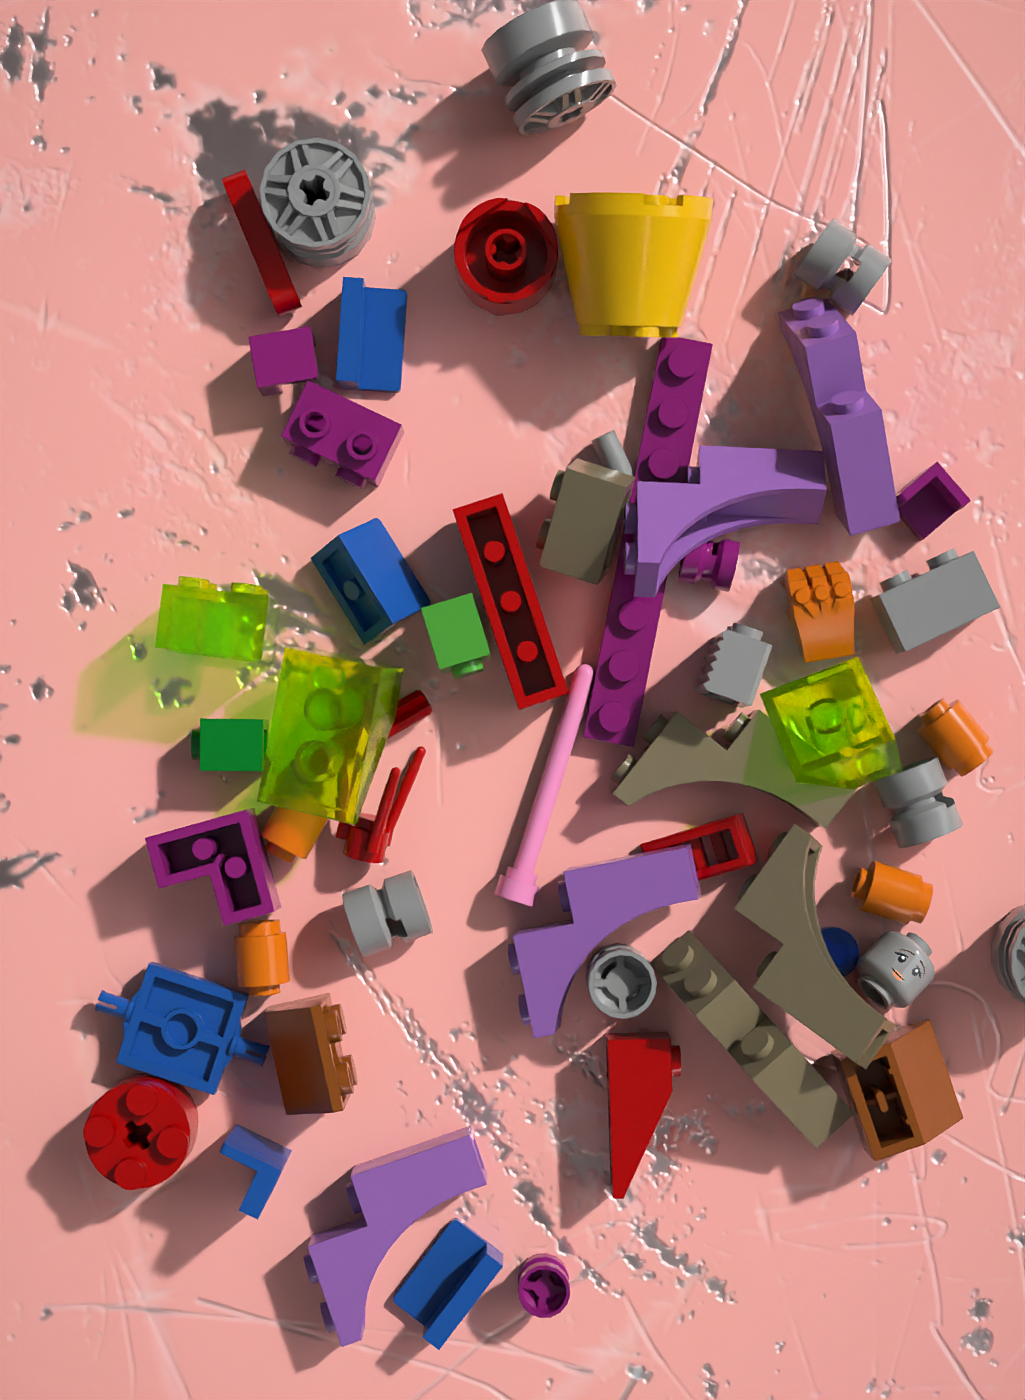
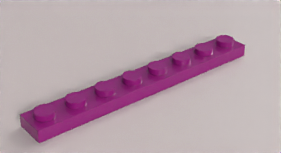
[583,337,713,747]

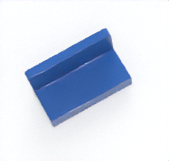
[336,277,407,393]
[310,518,431,645]
[219,1124,292,1220]
[393,1218,503,1350]

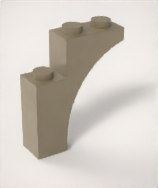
[610,710,858,829]
[734,823,897,1069]
[651,930,855,1149]

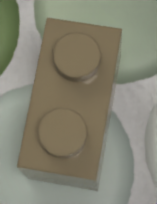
[536,458,636,585]

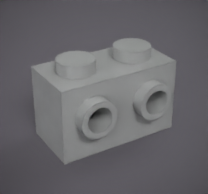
[870,548,1000,654]

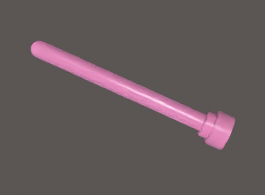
[494,664,595,907]

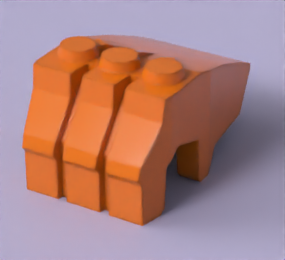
[783,561,855,663]

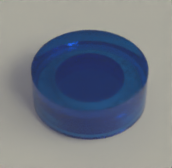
[820,926,859,977]

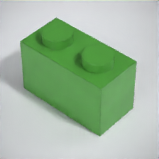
[421,593,492,680]

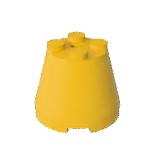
[554,192,713,338]

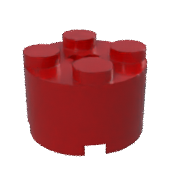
[454,198,558,316]
[83,1074,199,1190]

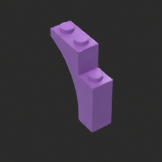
[778,297,900,536]
[623,445,827,597]
[508,844,701,1038]
[303,1125,487,1347]

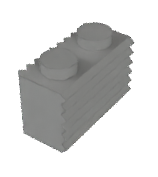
[694,623,772,708]

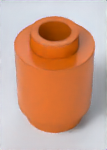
[917,698,994,777]
[261,782,332,863]
[851,861,933,925]
[234,919,290,996]

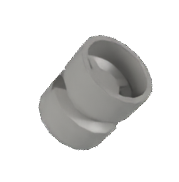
[794,218,892,316]
[873,757,963,848]
[342,869,433,957]
[585,943,657,1019]

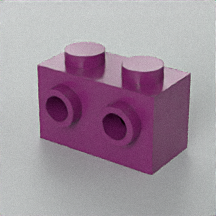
[281,380,405,489]

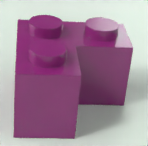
[145,808,281,926]

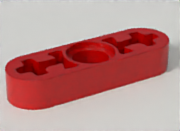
[221,169,302,317]

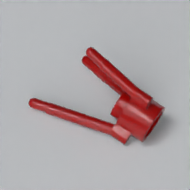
[335,746,426,863]

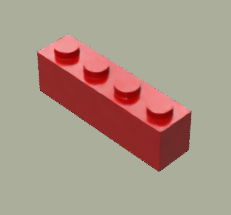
[453,493,569,711]

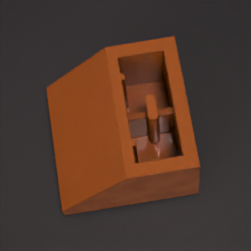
[264,993,358,1115]
[831,1019,964,1161]

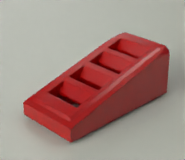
[640,812,758,881]

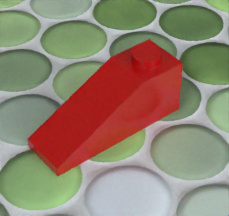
[605,1032,681,1199]

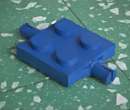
[95,961,270,1095]

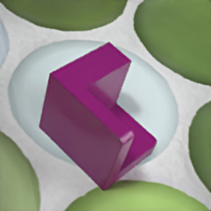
[248,326,319,397]
[896,461,971,541]

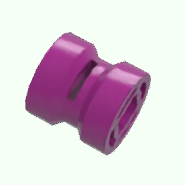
[678,539,740,592]
[518,1253,570,1318]

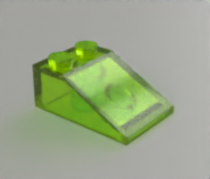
[257,647,404,825]

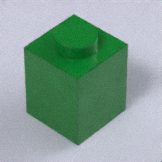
[191,718,269,772]

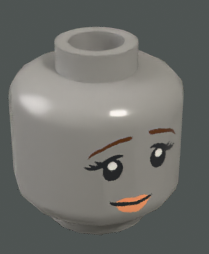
[857,931,935,1009]

